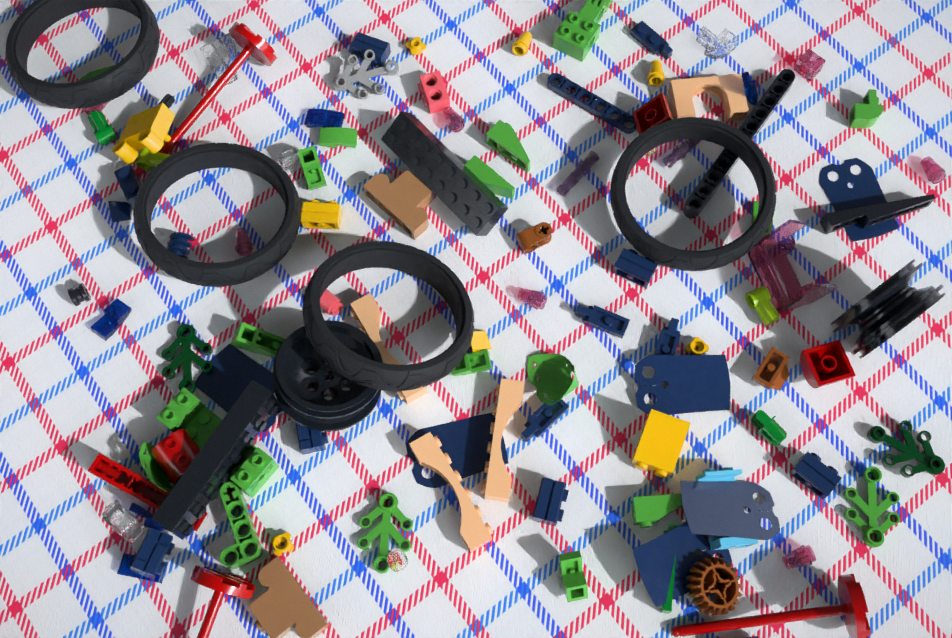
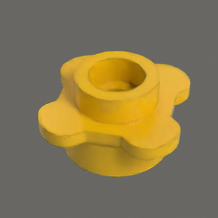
[406,37,426,55]
[685,337,709,355]
[271,532,294,556]

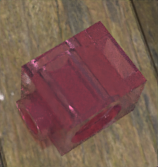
[794,49,826,81]

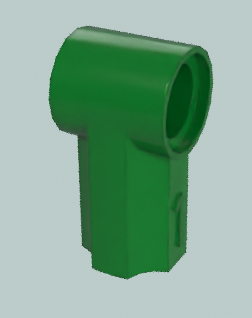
[88,110,118,146]

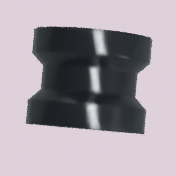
[68,283,91,306]

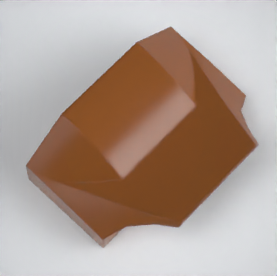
[751,347,790,391]

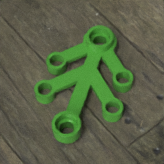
[843,466,900,548]
[357,492,413,574]

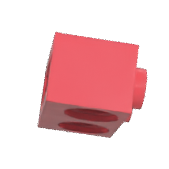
[418,70,450,114]

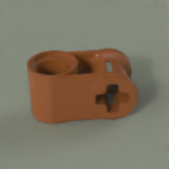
[515,222,552,254]

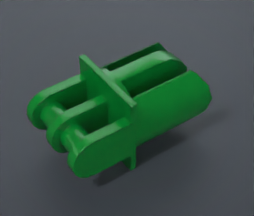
[751,410,787,446]

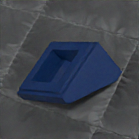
[108,201,131,223]

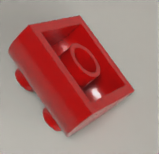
[632,92,673,135]
[800,339,856,388]
[151,429,201,486]

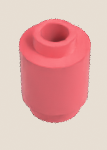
[320,289,343,316]

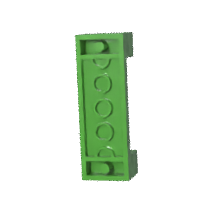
[156,387,279,498]

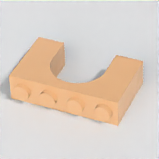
[668,74,749,121]

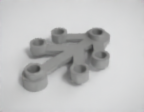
[333,49,399,100]

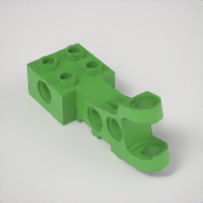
[552,0,613,62]

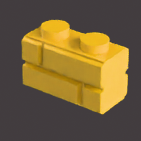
[301,200,342,230]

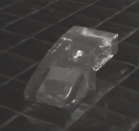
[277,147,299,172]

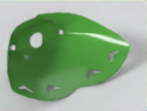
[527,354,578,405]
[139,442,174,493]

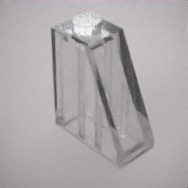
[200,33,238,86]

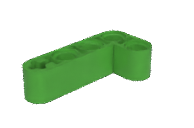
[220,482,263,569]

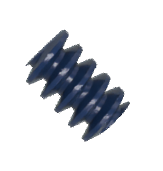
[166,232,194,259]

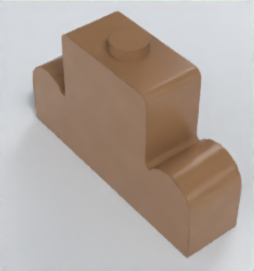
[363,170,432,240]
[249,556,330,638]

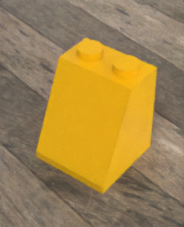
[631,409,691,478]

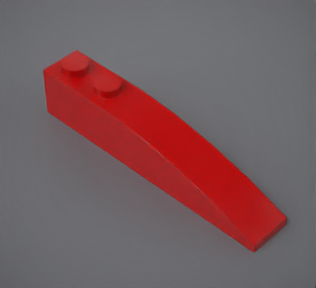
[88,453,208,531]

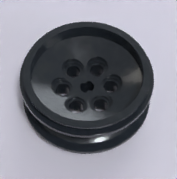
[830,259,946,359]
[273,320,383,432]

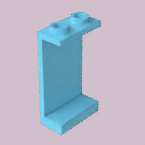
[696,467,758,551]

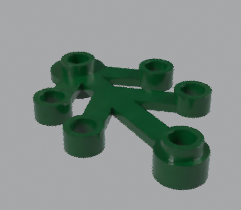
[161,324,214,394]
[867,420,945,478]

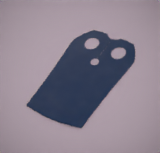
[819,158,900,242]
[195,344,283,432]
[634,355,730,415]
[406,412,508,488]
[680,481,780,540]
[633,522,732,607]

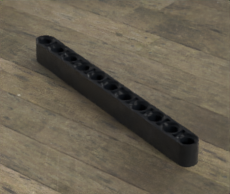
[683,69,795,219]

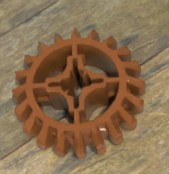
[686,557,743,616]

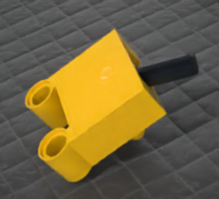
[113,94,175,164]

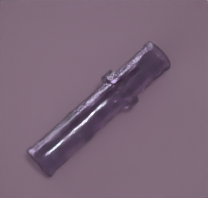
[663,139,702,168]
[556,151,600,197]

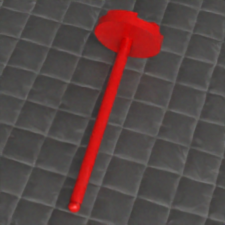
[158,22,277,154]
[190,565,256,638]
[671,574,871,638]

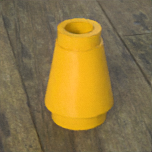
[512,31,532,56]
[647,60,665,86]

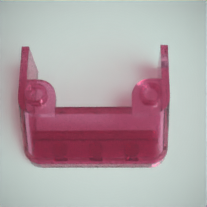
[748,220,838,312]

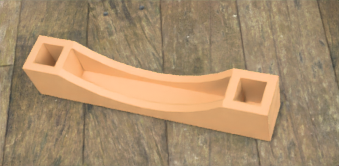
[349,293,428,404]
[481,378,525,503]
[409,432,493,553]

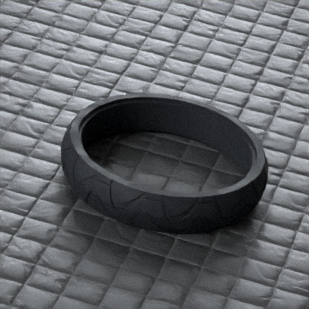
[6,0,160,109]
[610,117,776,271]
[133,143,301,287]
[302,241,474,391]

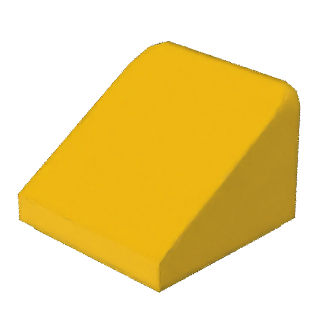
[470,331,491,353]

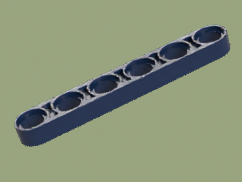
[547,73,637,134]

